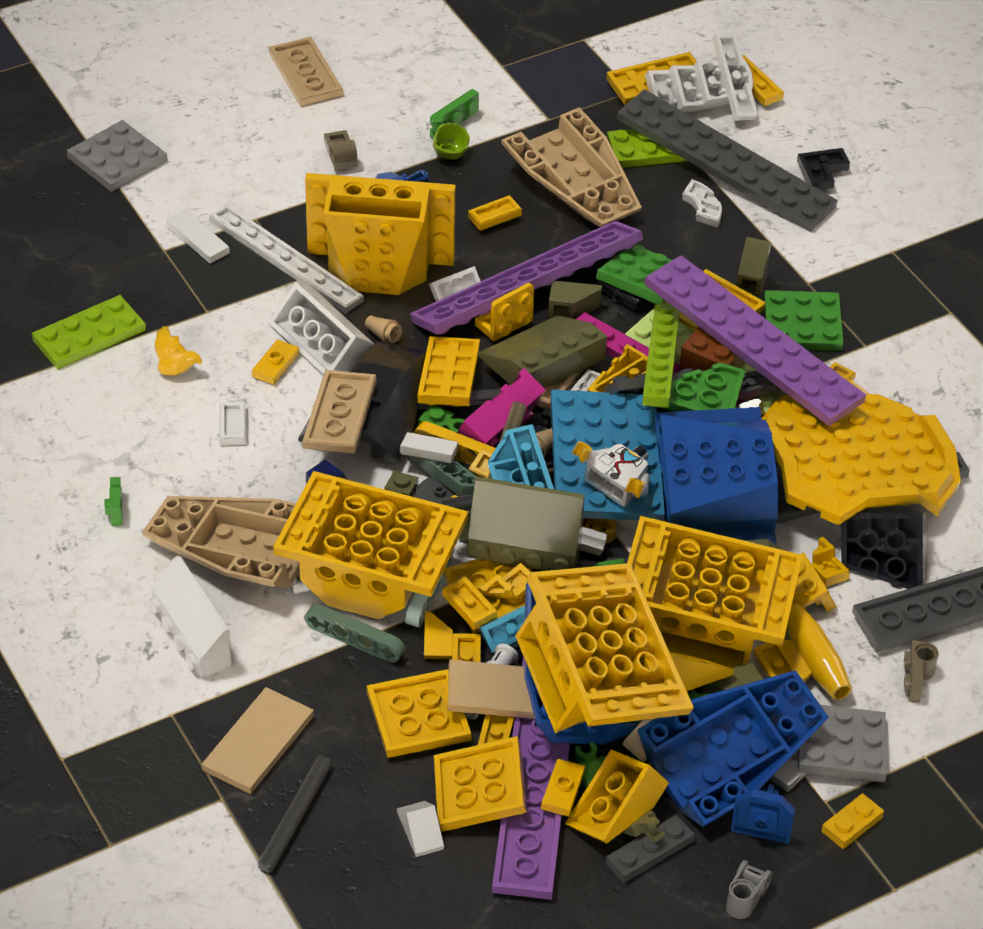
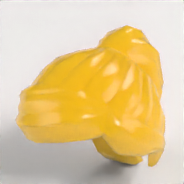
[154,326,202,375]

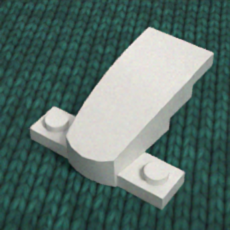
[645,33,758,121]

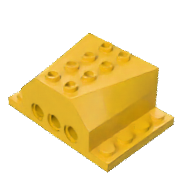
[305,173,456,295]
[273,471,468,619]
[627,516,803,669]
[515,563,694,733]

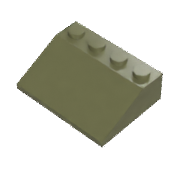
[478,316,607,389]
[467,476,585,571]

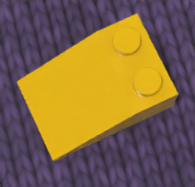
[669,652,735,691]
[565,750,669,844]

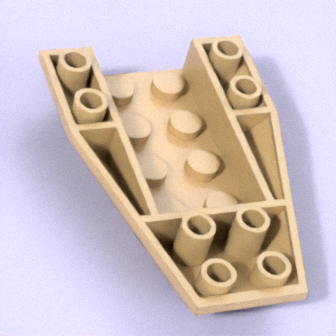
[501,107,642,227]
[142,496,300,588]

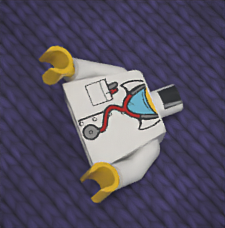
[572,441,650,507]

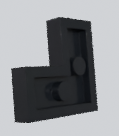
[797,148,850,190]

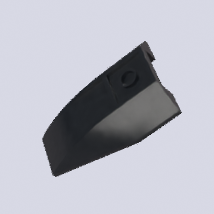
[298,341,426,463]

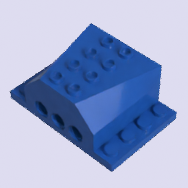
[654,407,778,545]

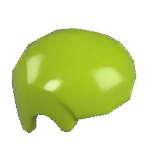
[433,123,470,160]

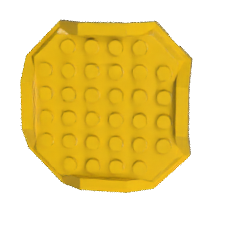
[761,380,961,525]

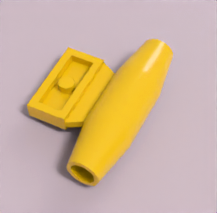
[754,604,852,700]

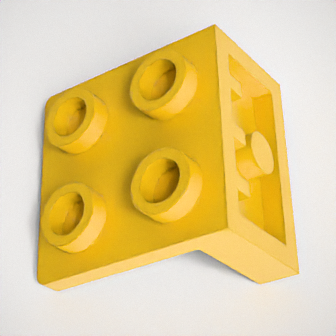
[792,552,837,613]

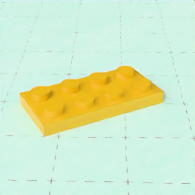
[606,52,697,106]
[417,336,480,407]

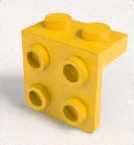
[475,283,534,342]

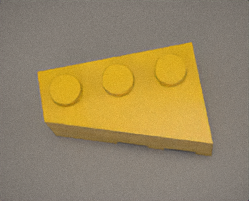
[587,344,648,392]

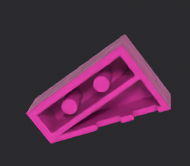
[457,368,545,448]

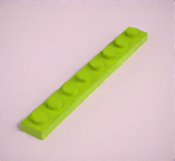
[642,303,680,407]

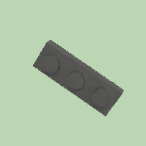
[606,815,695,883]

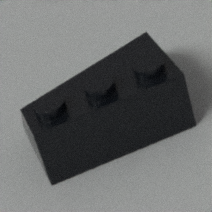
[841,512,928,589]

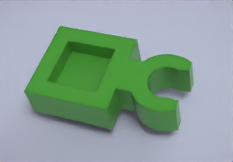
[418,405,465,433]
[104,477,122,526]
[575,742,606,789]

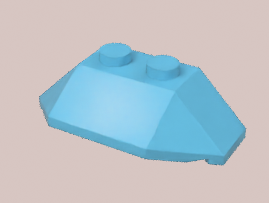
[488,424,554,489]

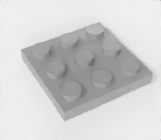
[67,120,168,192]
[798,705,887,782]

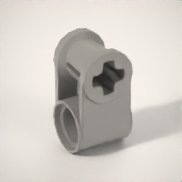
[726,860,773,919]

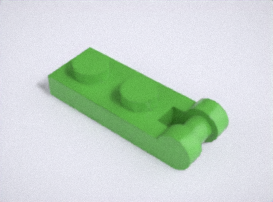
[430,89,479,140]

